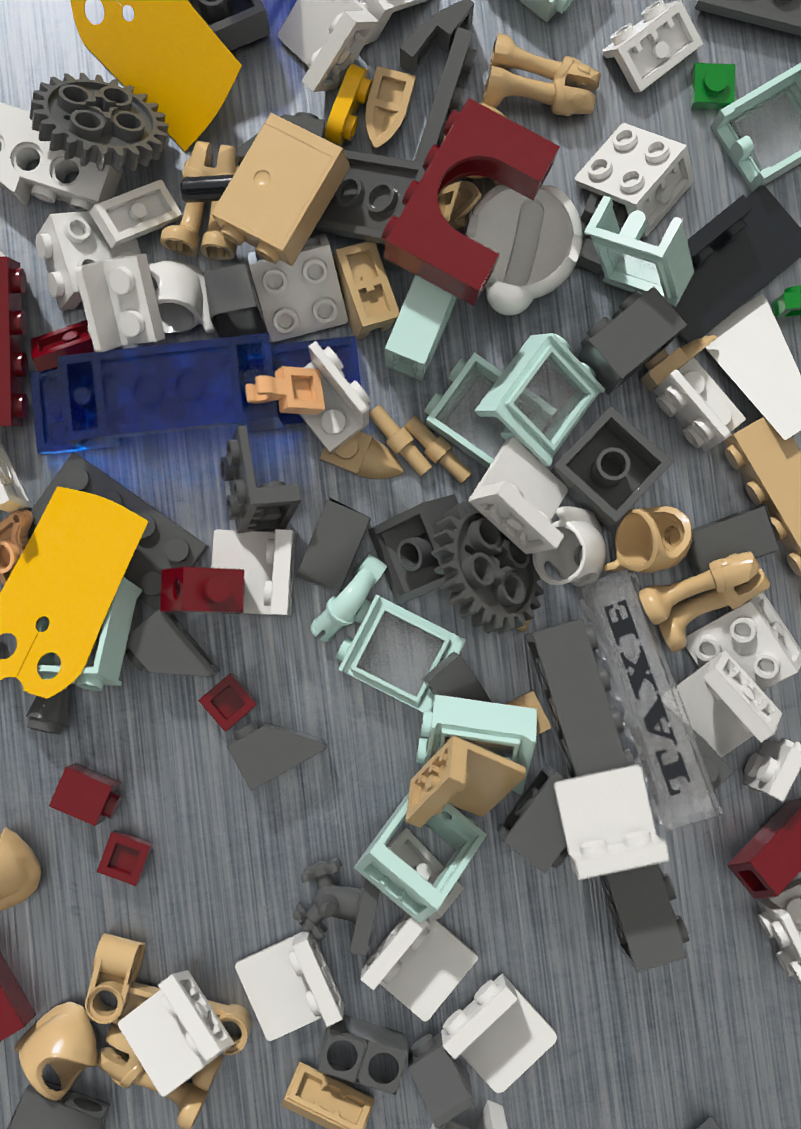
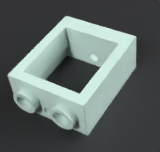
[385,275,458,382]
[353,793,487,923]

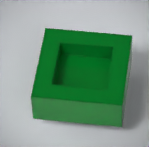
[691,63,735,110]
[772,285,801,319]

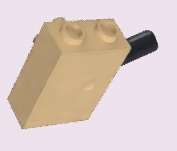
[180,113,350,266]

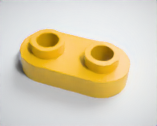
[324,64,373,146]

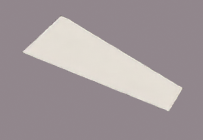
[704,294,801,440]

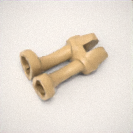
[482,33,601,116]
[160,141,238,261]
[639,551,770,653]
[96,1023,224,1129]

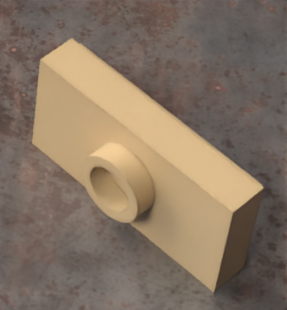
[281,1062,375,1129]

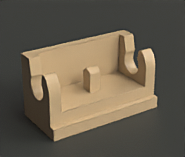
[333,241,400,341]

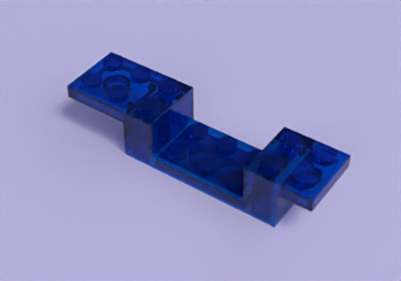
[30,333,361,455]

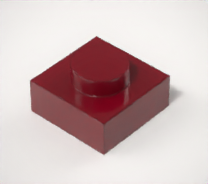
[198,673,258,732]
[97,830,153,886]

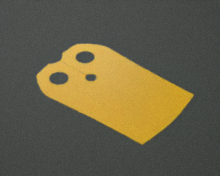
[70,0,242,152]
[0,486,149,699]

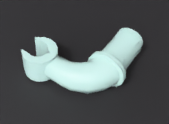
[310,552,387,642]

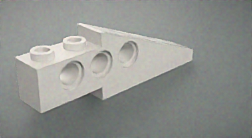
[0,102,123,212]

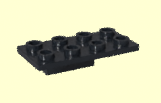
[672,185,801,344]

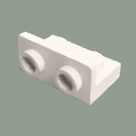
[602,0,703,93]

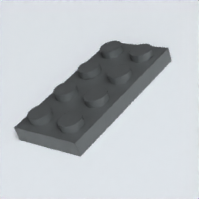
[30,452,209,611]

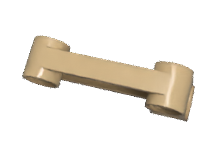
[85,933,253,1055]

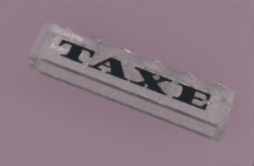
[579,568,724,832]

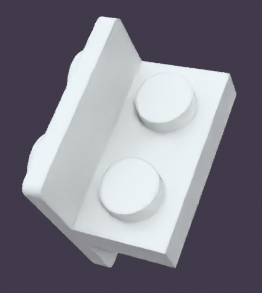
[75,254,165,353]

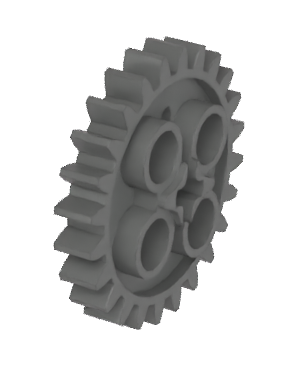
[30,73,168,172]
[432,499,544,634]

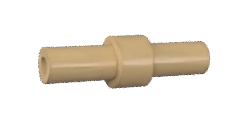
[369,404,433,477]
[404,415,473,484]

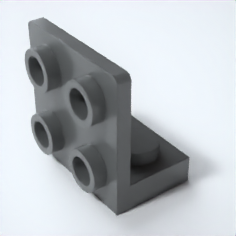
[220,425,301,533]

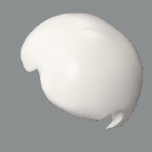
[466,184,583,316]

